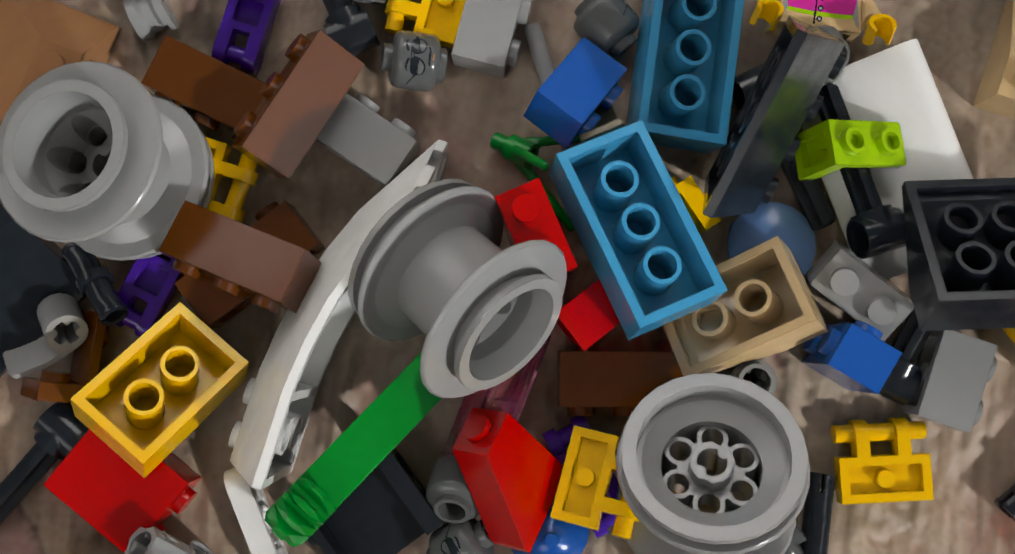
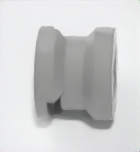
[123,0,179,42]

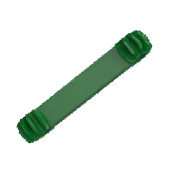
[265,353,442,547]

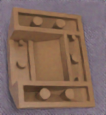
[0,0,121,125]

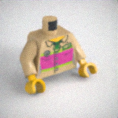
[749,0,897,46]

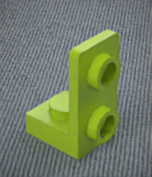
[795,119,906,180]

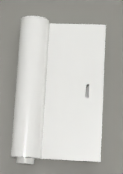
[801,39,974,279]

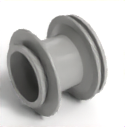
[0,61,214,261]
[348,179,567,399]
[616,373,810,554]

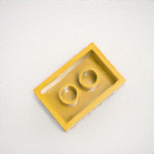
[70,302,249,478]

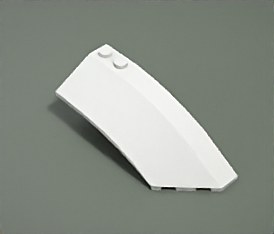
[228,140,450,490]

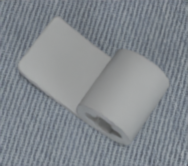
[3,293,89,379]

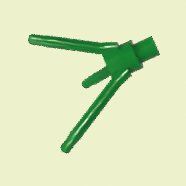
[490,132,581,232]

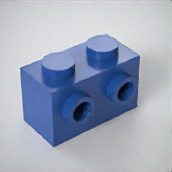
[523,37,627,149]
[802,320,902,394]

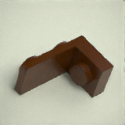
[20,310,110,403]

